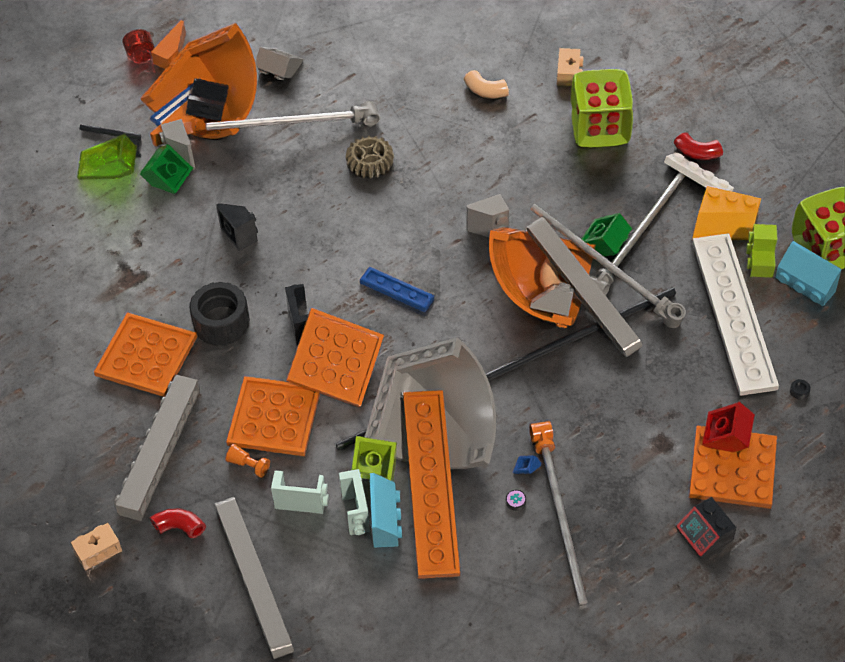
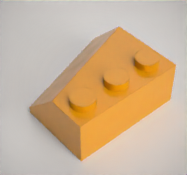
[692,186,761,241]

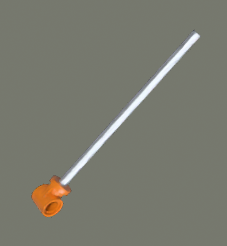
[529,421,587,605]

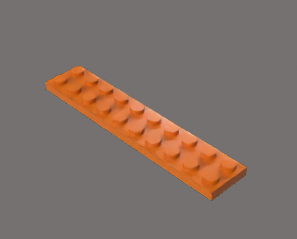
[403,390,460,579]

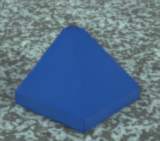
[513,456,542,474]

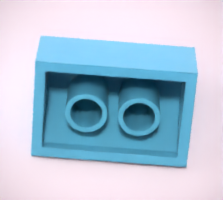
[775,241,842,306]
[370,473,402,548]

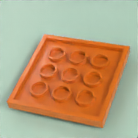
[286,308,384,407]
[94,313,197,397]
[226,376,320,456]
[689,426,777,509]

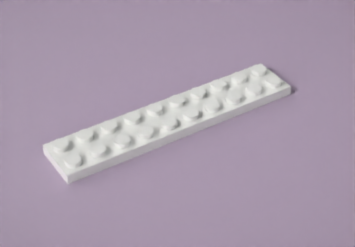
[692,233,779,396]

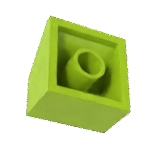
[352,436,397,481]

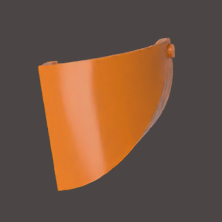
[140,23,257,139]
[489,227,596,328]

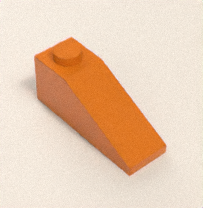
[151,20,186,69]
[150,101,205,146]

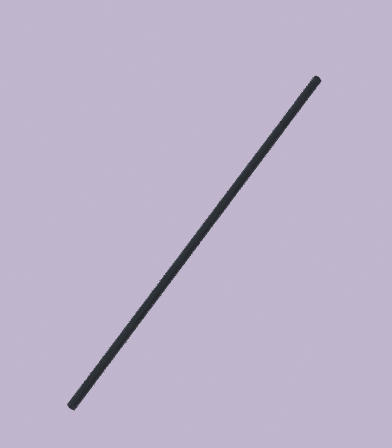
[335,287,676,451]

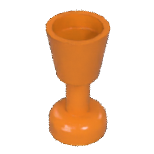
[225,444,270,478]

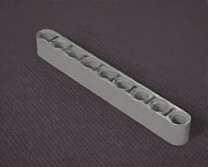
[526,217,643,358]
[214,497,294,659]

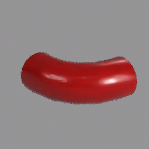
[674,132,723,161]
[150,508,206,538]

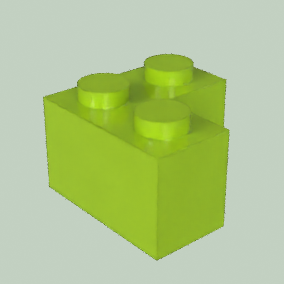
[746,224,777,278]

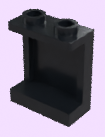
[186,78,229,121]
[285,284,309,346]

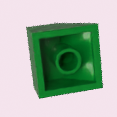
[140,144,193,194]
[581,213,632,257]

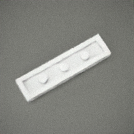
[664,153,734,192]

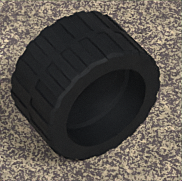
[189,282,250,345]

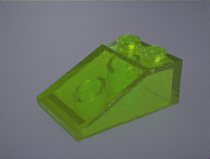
[77,134,137,180]

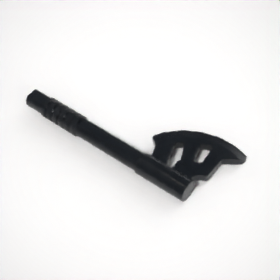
[79,124,141,157]

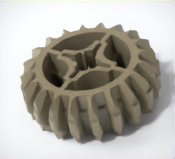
[345,135,394,179]

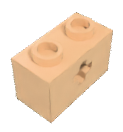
[557,48,583,86]
[71,523,122,571]

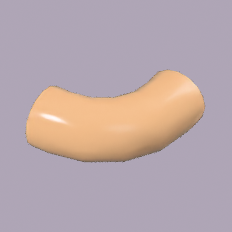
[464,70,509,99]
[540,257,563,291]

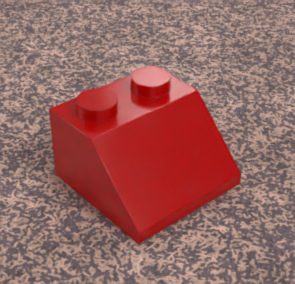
[702,402,755,452]

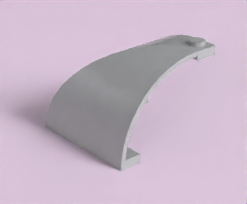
[365,337,496,469]

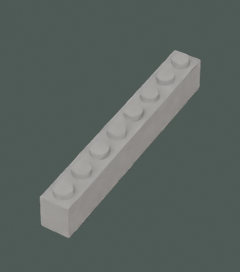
[115,375,200,521]

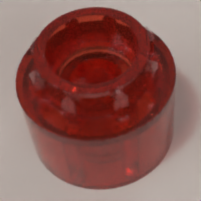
[122,29,155,64]

